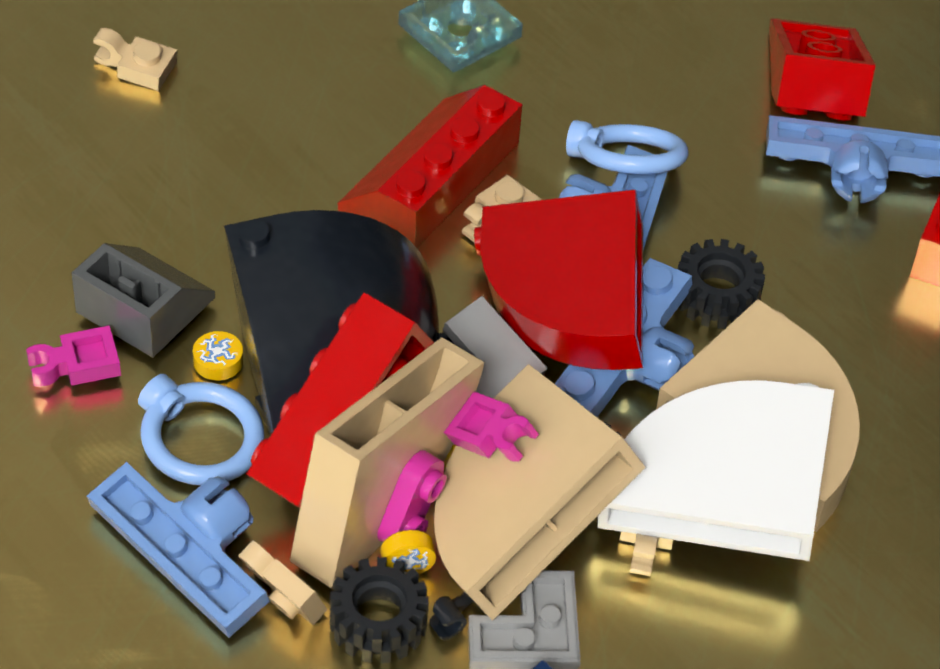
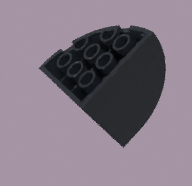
[224,210,439,436]

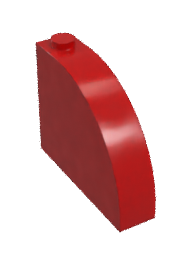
[474,189,643,370]

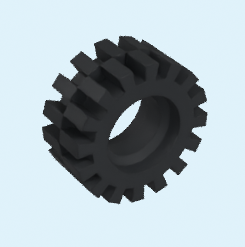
[678,239,765,329]
[330,557,429,664]

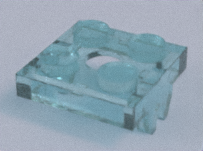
[398,0,523,73]

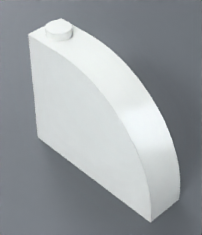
[598,380,834,561]

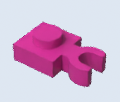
[26,325,121,387]
[443,391,539,462]

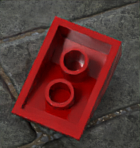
[769,18,876,120]

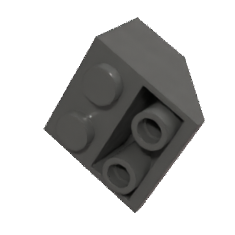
[71,243,215,358]

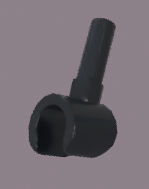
[429,592,474,640]

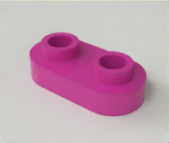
[377,450,447,542]

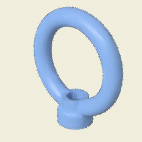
[566,120,689,174]
[138,374,265,486]

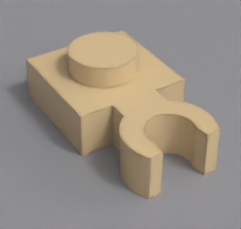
[238,540,328,625]

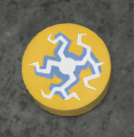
[193,331,243,381]
[380,530,436,574]

